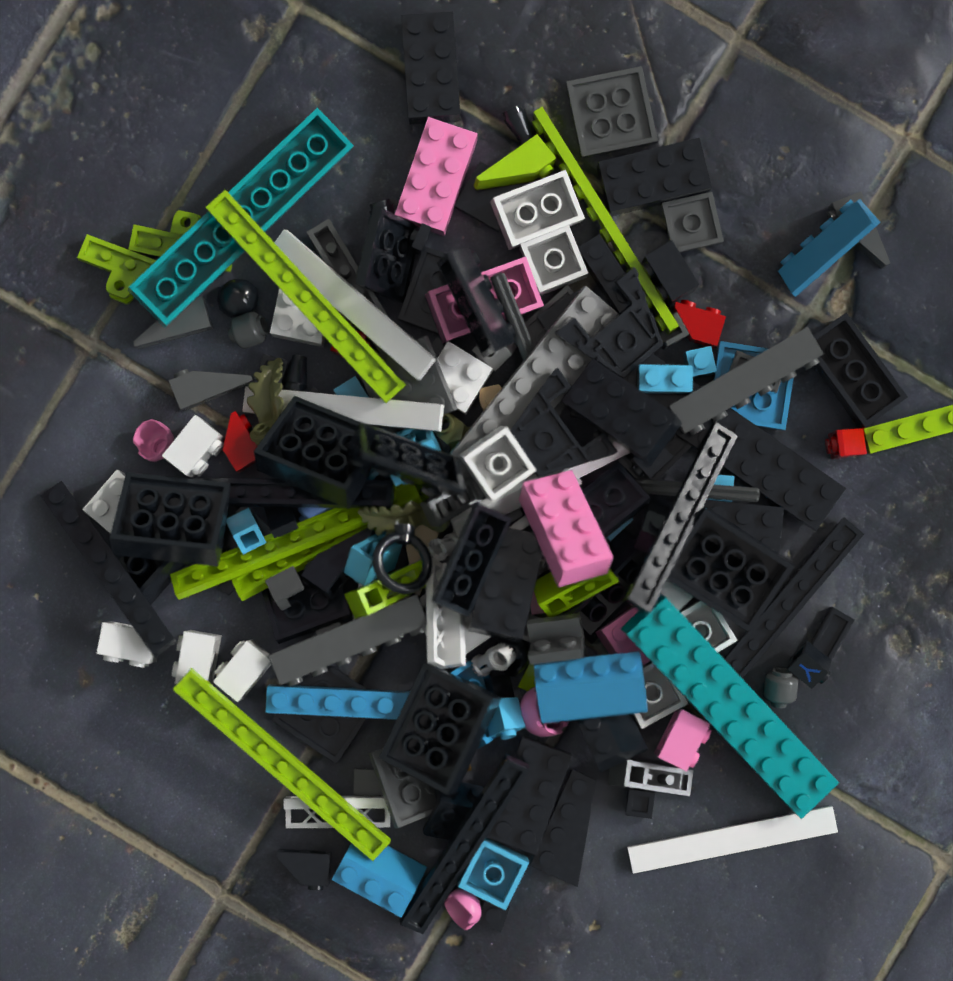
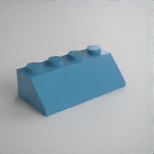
[778,199,880,297]
[534,651,648,724]

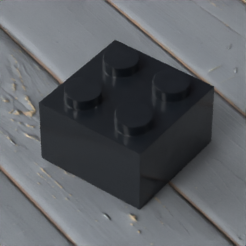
[641,240,699,307]

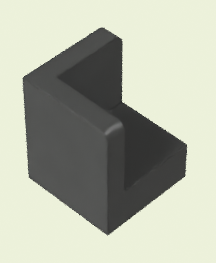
[657,312,689,350]
[265,566,304,611]

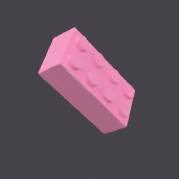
[395,117,478,236]
[425,257,544,343]
[519,470,613,587]

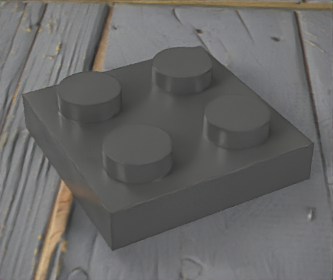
[661,192,724,253]

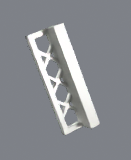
[426,558,466,669]
[284,795,390,828]

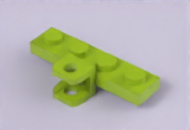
[128,210,232,272]
[77,234,157,304]

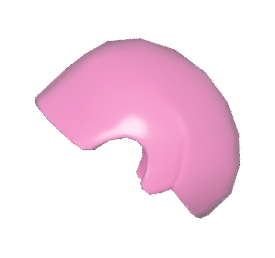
[133,419,174,462]
[444,889,482,930]

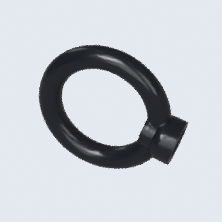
[372,524,432,594]

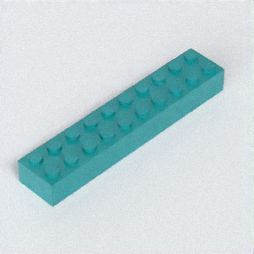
[128,107,354,328]
[620,593,839,819]

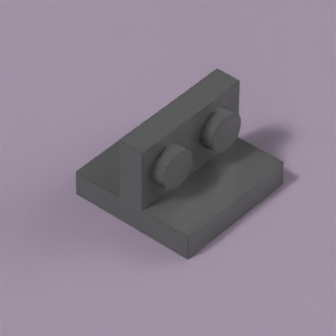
[527,613,588,665]

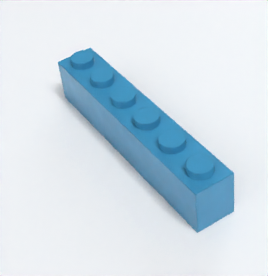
[266,684,410,719]

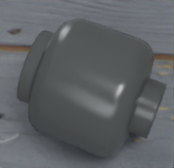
[228,311,269,349]
[763,667,799,708]

